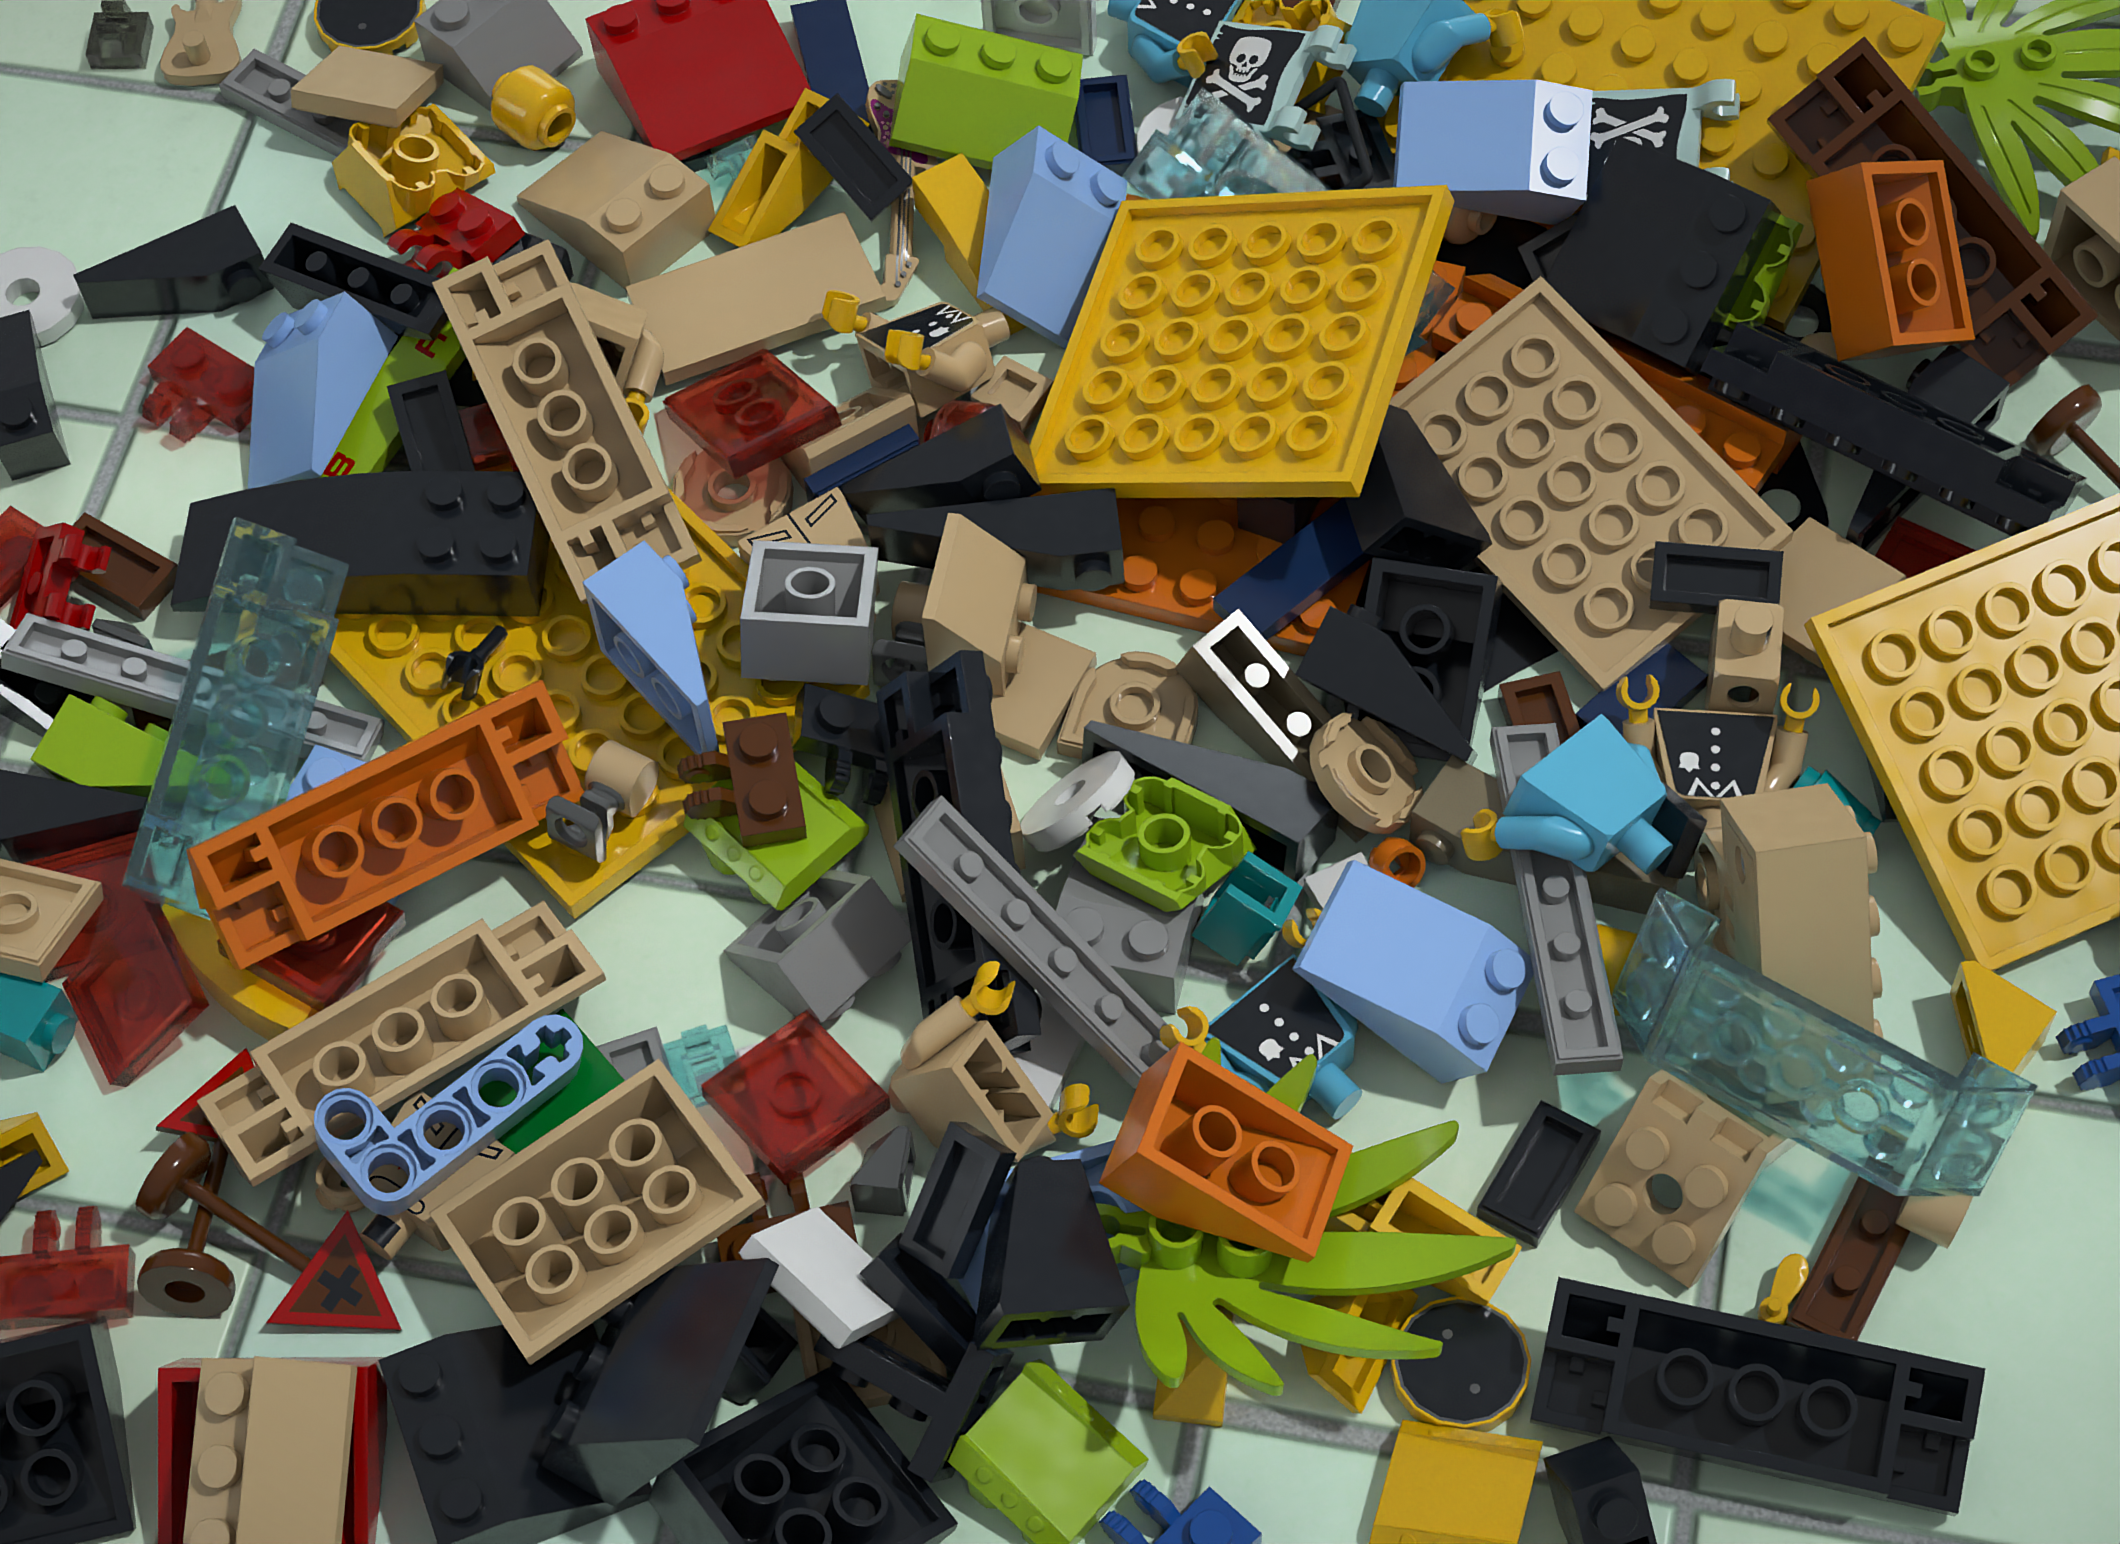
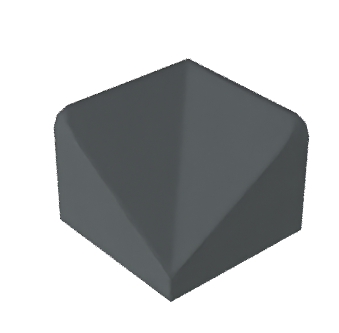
[849,1126,916,1216]

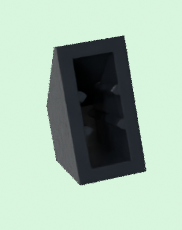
[1344,404,1492,570]
[973,1156,1130,1351]

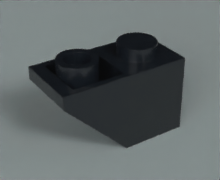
[1543,1436,1657,1544]

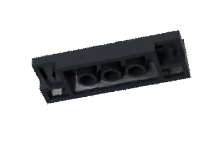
[1701,320,2087,536]
[876,650,1042,1055]
[1530,1277,1986,1517]

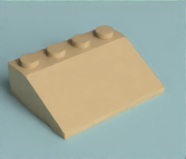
[429,1059,765,1365]

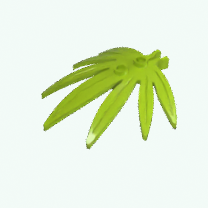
[1914,0,2120,240]
[1096,1037,1517,1396]

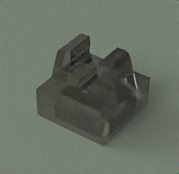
[85,0,154,69]

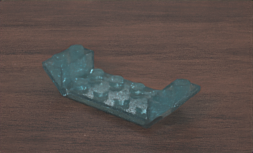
[1611,887,2038,1196]

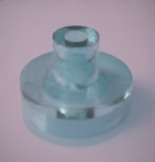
[704,134,757,182]

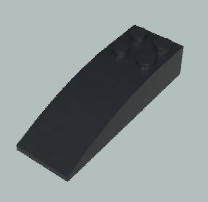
[170,470,550,616]

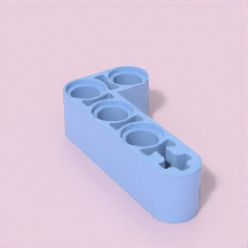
[314,1014,583,1216]

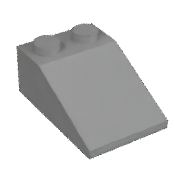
[1056,816,1207,1014]

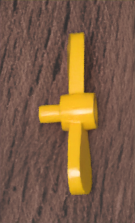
[1757,1253,1809,1325]

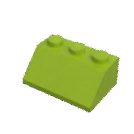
[889,13,1083,170]

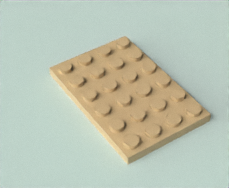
[1389,276,1794,693]

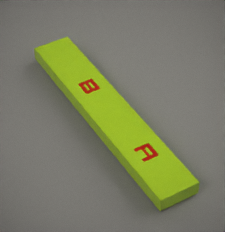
[318,267,466,478]

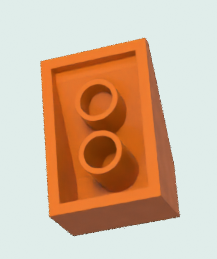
[1099,1041,1353,1263]

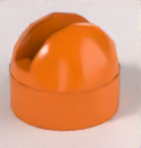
[1368,837,1426,888]

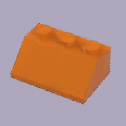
[1806,160,1975,362]

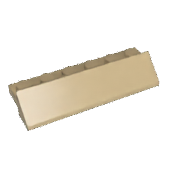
[432,239,702,604]
[197,901,606,1187]
[183,1356,358,1544]

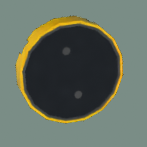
[314,0,426,55]
[1390,1296,1531,1432]

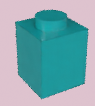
[0,973,79,1072]

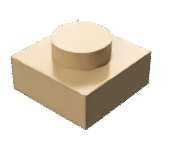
[971,355,1054,434]

